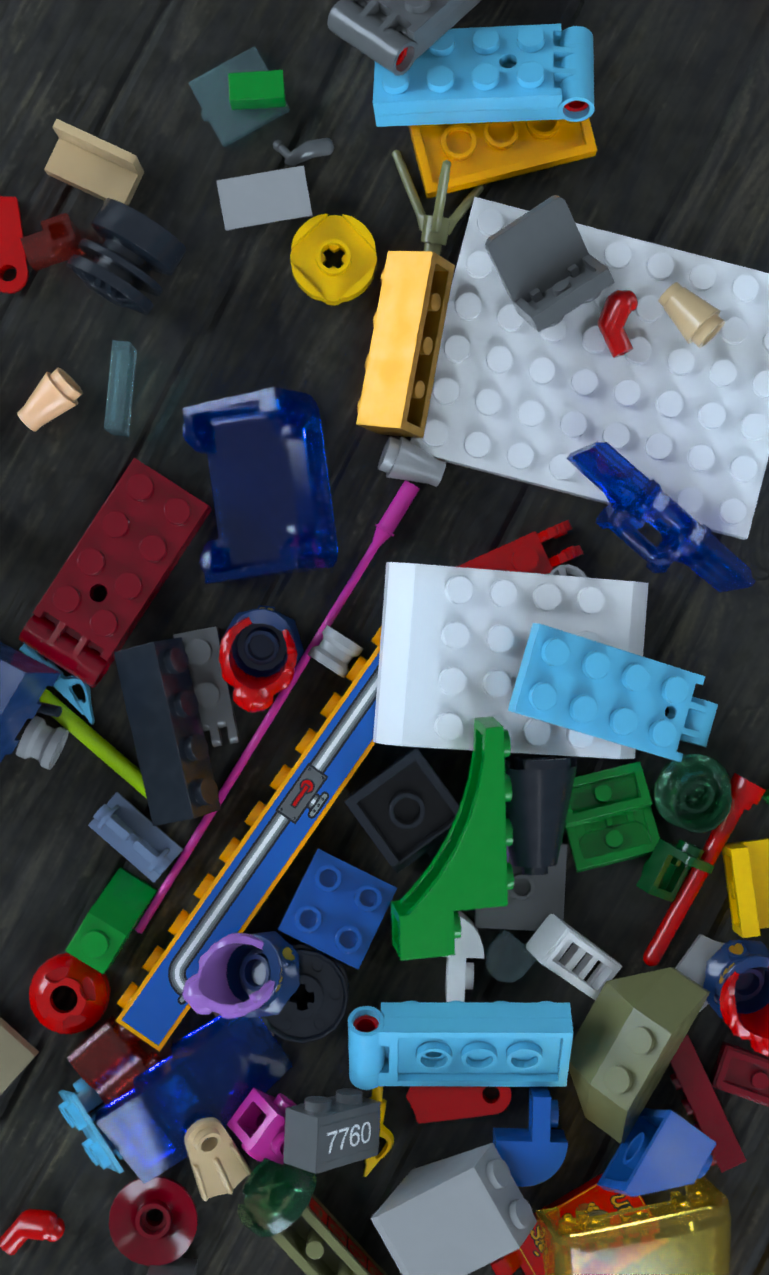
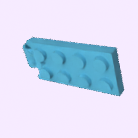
[508,623,718,762]

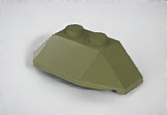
[569,967,710,1144]

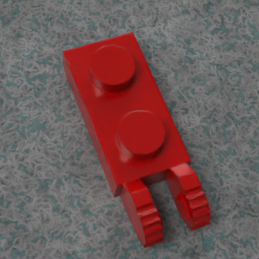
[457,520,584,574]

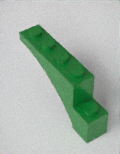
[391,717,514,961]

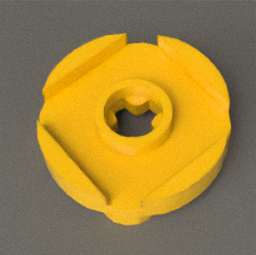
[290,214,377,306]

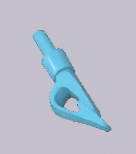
[19,644,95,725]

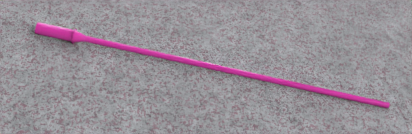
[135,480,420,934]

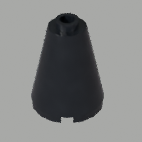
[504,754,577,875]

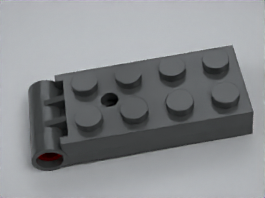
[327,0,482,76]

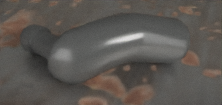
[273,138,334,166]

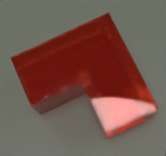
[20,212,85,271]

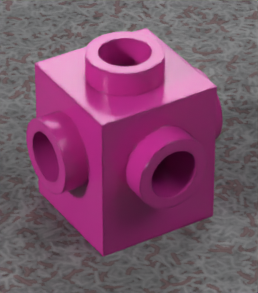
[227,1088,296,1165]

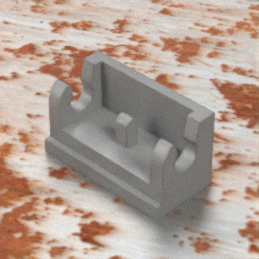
[216,165,312,231]

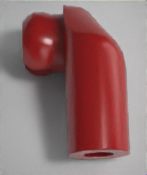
[598,290,638,358]
[0,1209,65,1255]

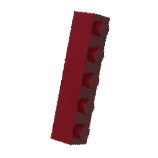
[669,1034,747,1173]

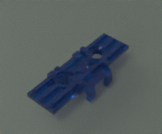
[567,441,756,592]

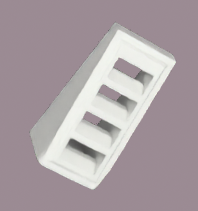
[526,914,622,1001]

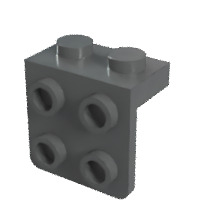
[485,195,615,332]

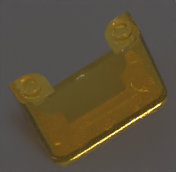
[536,1177,731,1275]

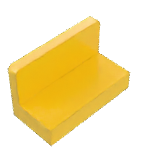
[722,838,769,938]

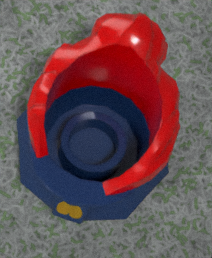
[219,605,304,713]
[703,940,769,1057]

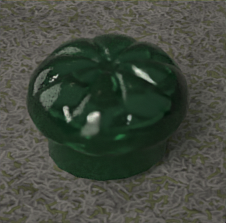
[654,753,732,833]

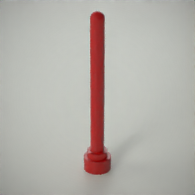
[643,773,766,966]

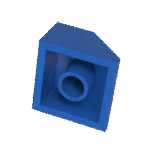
[597,1108,716,1197]

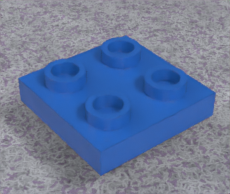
[278,849,397,970]

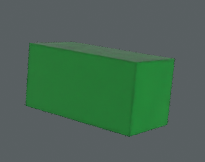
[228,70,286,110]

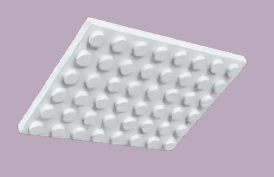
[410,197,769,540]

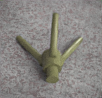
[392,150,484,256]

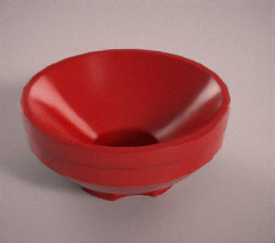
[29,952,111,1034]

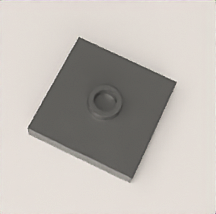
[474,842,567,931]

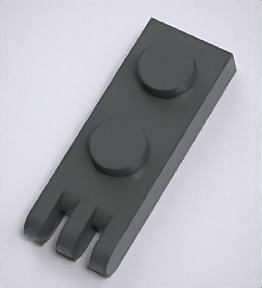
[173,626,240,747]

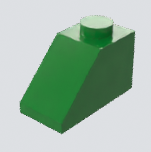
[65,867,158,974]

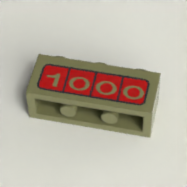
[269,1184,388,1275]

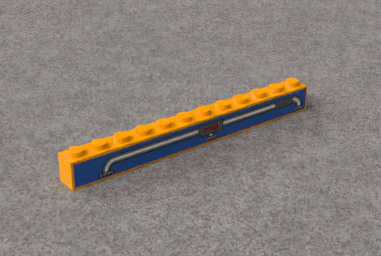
[116,625,382,1052]

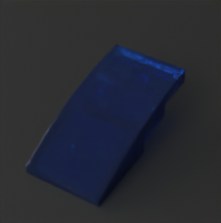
[95,1015,292,1184]

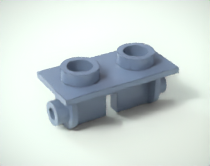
[88,792,183,882]

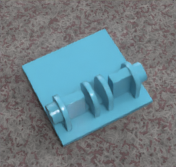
[58,1075,134,1173]

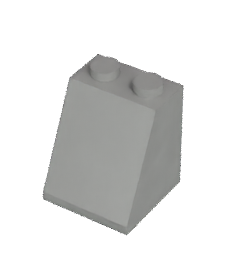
[371,1143,537,1275]

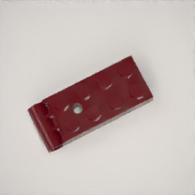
[19,458,212,688]

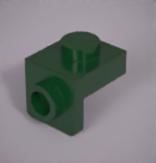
[636,839,715,902]

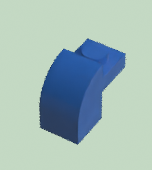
[493,1087,568,1187]

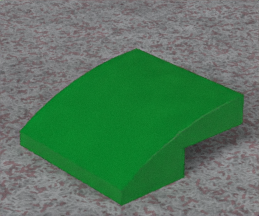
[565,761,660,873]

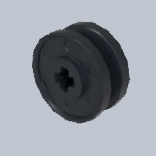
[260,942,350,1043]

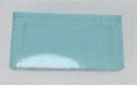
[104,340,137,437]

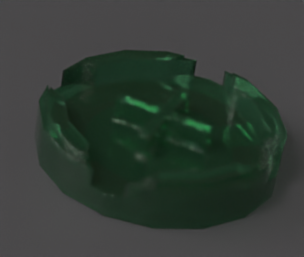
[237,1158,317,1237]

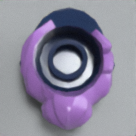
[183,931,300,1019]

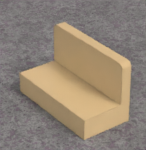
[44,119,144,206]

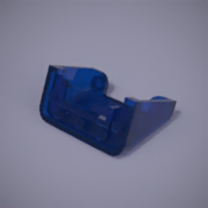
[182,387,338,584]

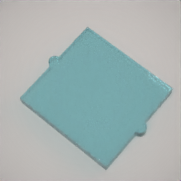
[188,46,290,147]

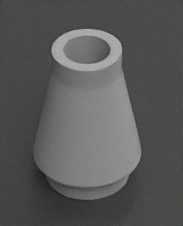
[378,436,446,487]

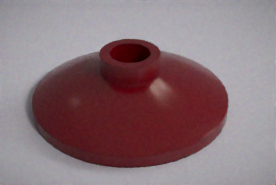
[109,1175,198,1266]

